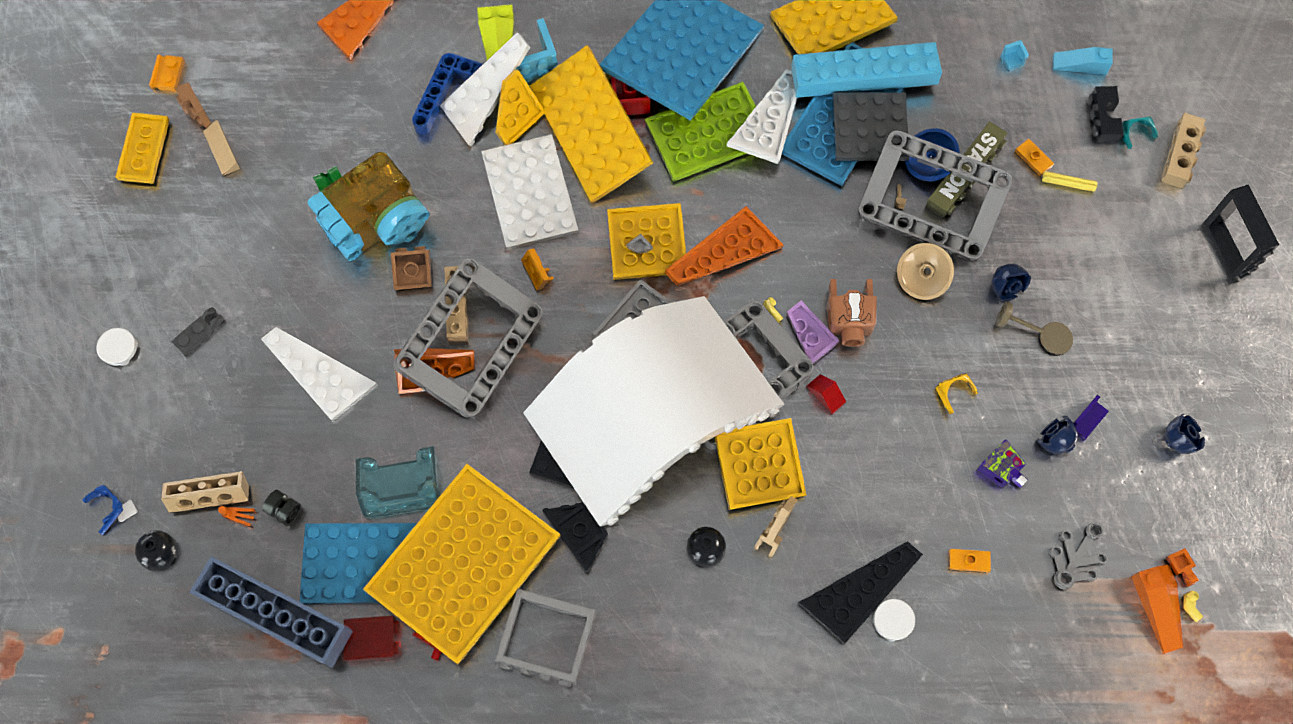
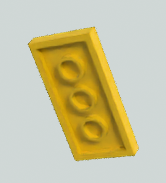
[115,113,170,184]

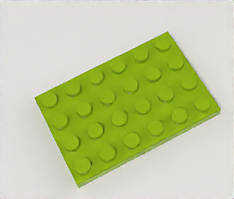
[645,82,756,182]

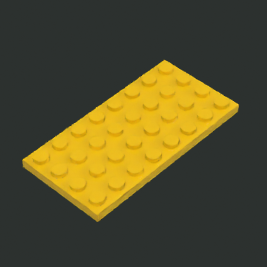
[530,45,653,203]

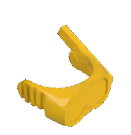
[935,373,978,414]

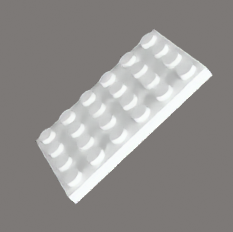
[481,134,579,250]

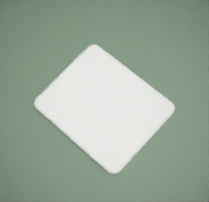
[117,500,138,522]

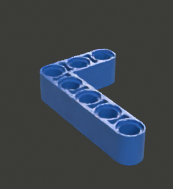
[412,53,483,135]

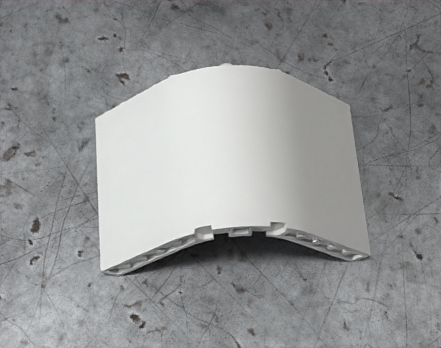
[523,296,784,527]

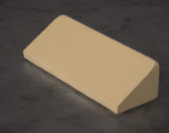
[203,120,240,176]

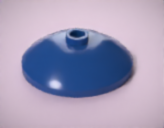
[905,128,960,181]

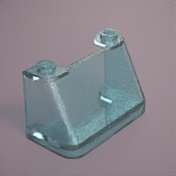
[355,446,441,519]

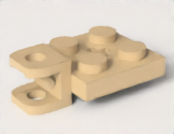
[754,496,798,558]

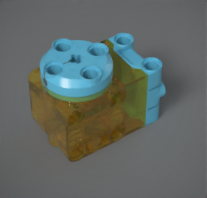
[307,152,430,261]

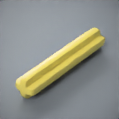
[1042,171,1098,192]

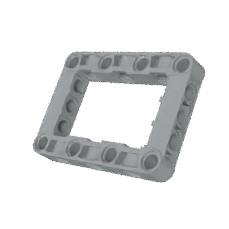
[859,131,1012,261]
[394,258,542,418]
[704,301,814,450]

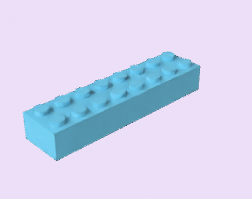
[791,42,942,98]

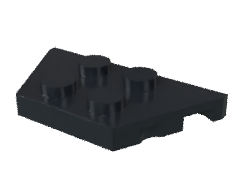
[542,502,608,573]

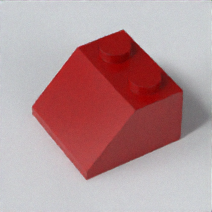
[610,75,650,115]

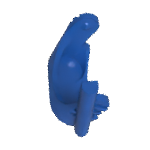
[82,484,123,535]

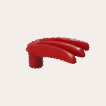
[412,632,441,660]

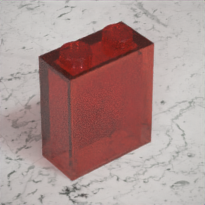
[344,615,400,663]

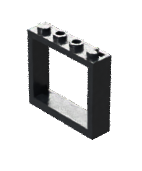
[1203,184,1279,281]

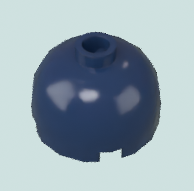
[991,263,1031,301]
[1166,414,1205,454]
[1037,415,1078,454]

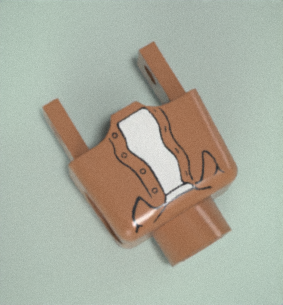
[826,279,877,347]

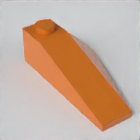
[394,348,475,394]
[1131,565,1183,654]

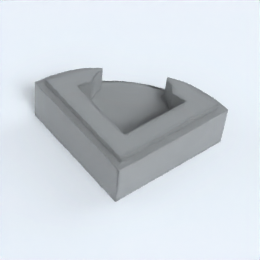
[626,234,653,253]

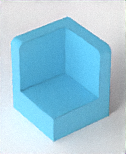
[1000,40,1029,71]

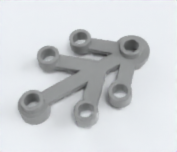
[1049,522,1108,590]

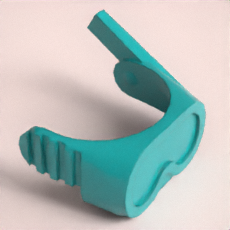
[1122,117,1158,149]

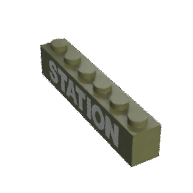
[925,121,1008,219]

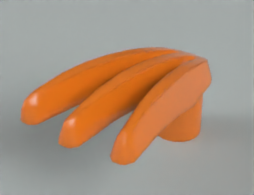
[218,506,256,526]

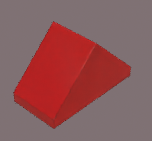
[806,374,846,414]

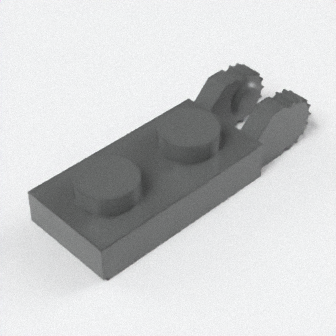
[171,307,224,356]

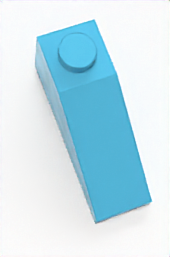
[1053,47,1113,75]

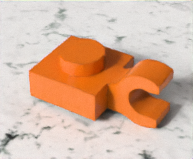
[1166,548,1199,587]

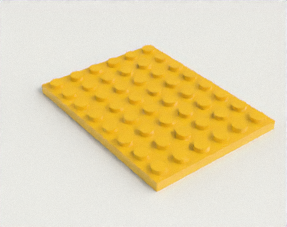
[363,464,561,665]

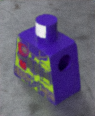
[977,439,1028,488]

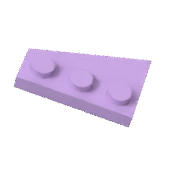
[787,300,839,364]

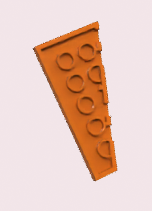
[317,0,394,61]
[665,206,784,286]

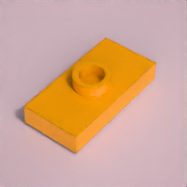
[1014,139,1054,176]
[949,549,991,573]

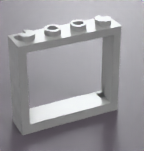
[496,589,596,687]

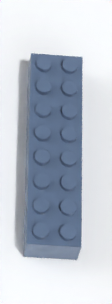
[189,556,353,668]

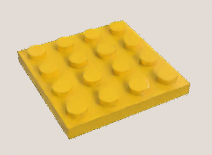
[607,203,686,280]
[715,418,807,510]

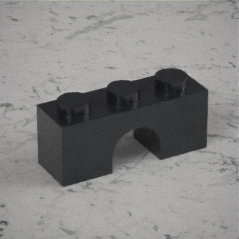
[1089,86,1124,143]

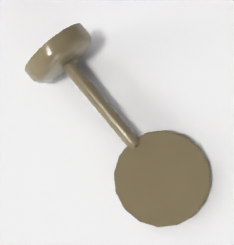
[995,301,1073,355]

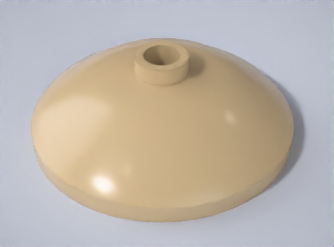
[897,243,954,300]

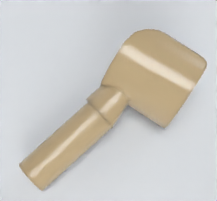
[894,184,907,209]

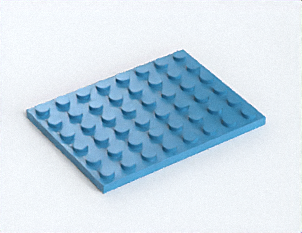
[600,0,764,120]

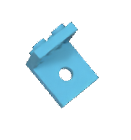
[516,18,558,83]

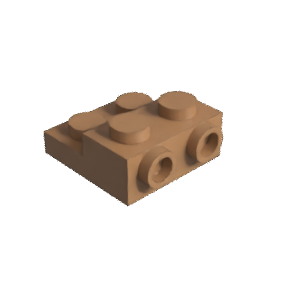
[175,82,211,128]
[391,246,432,290]

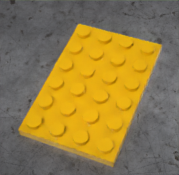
[770,0,898,54]

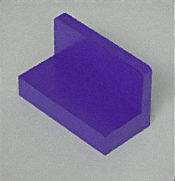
[1074,395,1109,441]

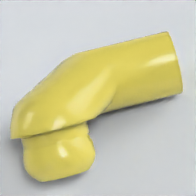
[763,297,783,323]
[1183,590,1203,622]

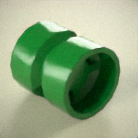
[313,166,347,196]

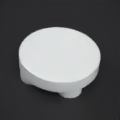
[96,328,137,366]
[873,599,915,641]

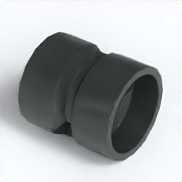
[262,489,301,526]

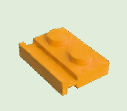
[149,54,185,92]

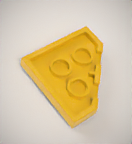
[495,69,544,146]

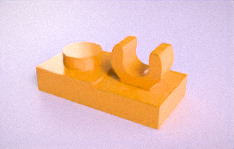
[521,248,554,291]

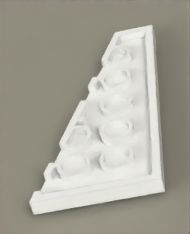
[440,32,530,146]
[726,69,797,164]
[261,327,378,422]

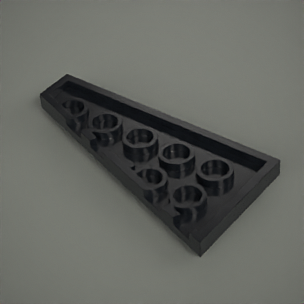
[798,541,923,645]

